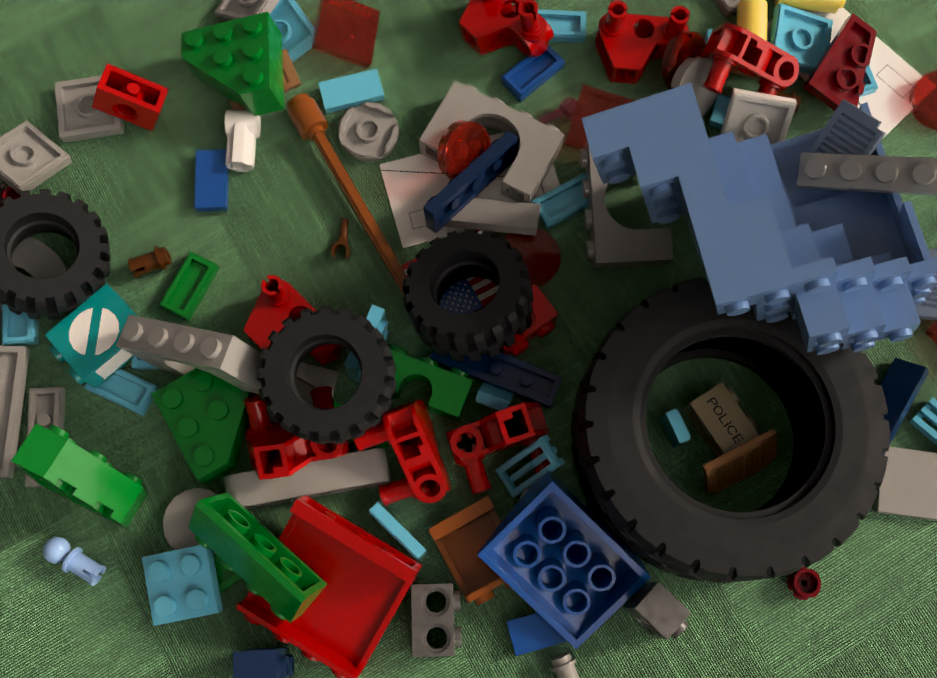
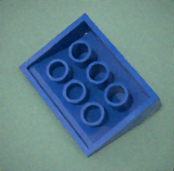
[477,471,651,649]

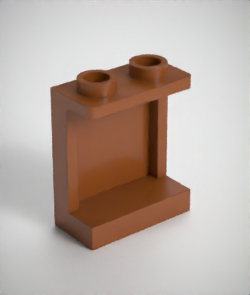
[428,496,510,606]

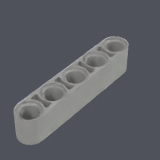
[224,448,391,510]

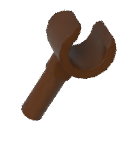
[331,218,352,260]

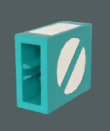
[45,284,137,388]

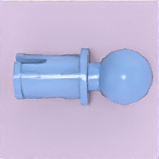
[42,537,106,586]

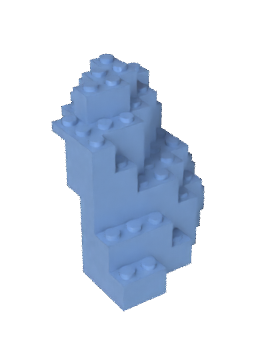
[581,83,937,355]

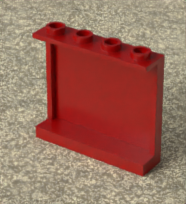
[235,495,423,678]

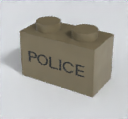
[683,382,759,458]

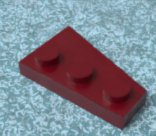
[803,13,877,111]

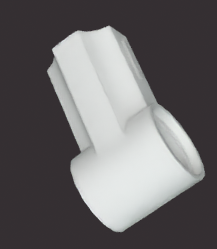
[225,110,261,172]

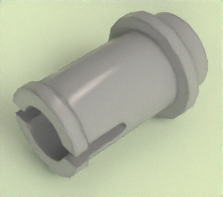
[550,652,580,678]

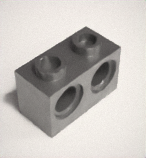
[624,582,691,640]
[411,583,462,657]

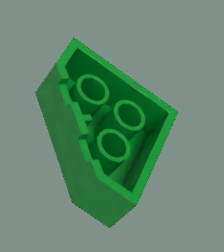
[181,11,284,116]
[151,368,257,485]
[11,423,148,529]

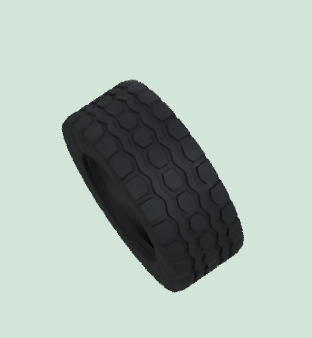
[571,277,890,583]

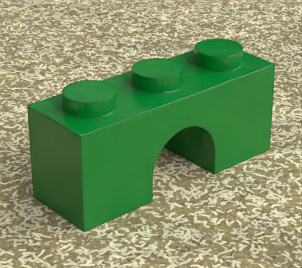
[389,345,473,423]

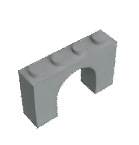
[419,81,565,203]
[580,141,673,269]
[116,315,263,394]

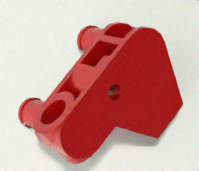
[459,0,554,58]
[595,0,690,84]
[701,23,799,95]
[243,275,343,366]
[244,386,349,480]
[354,399,451,506]
[445,402,551,495]

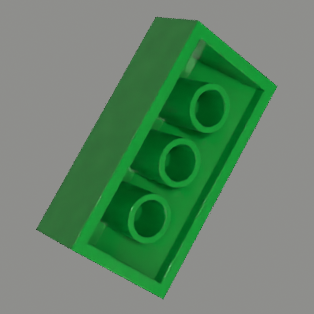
[188,492,327,623]

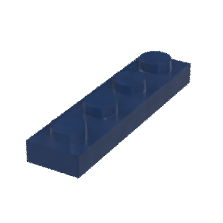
[423,131,518,233]
[430,349,563,409]

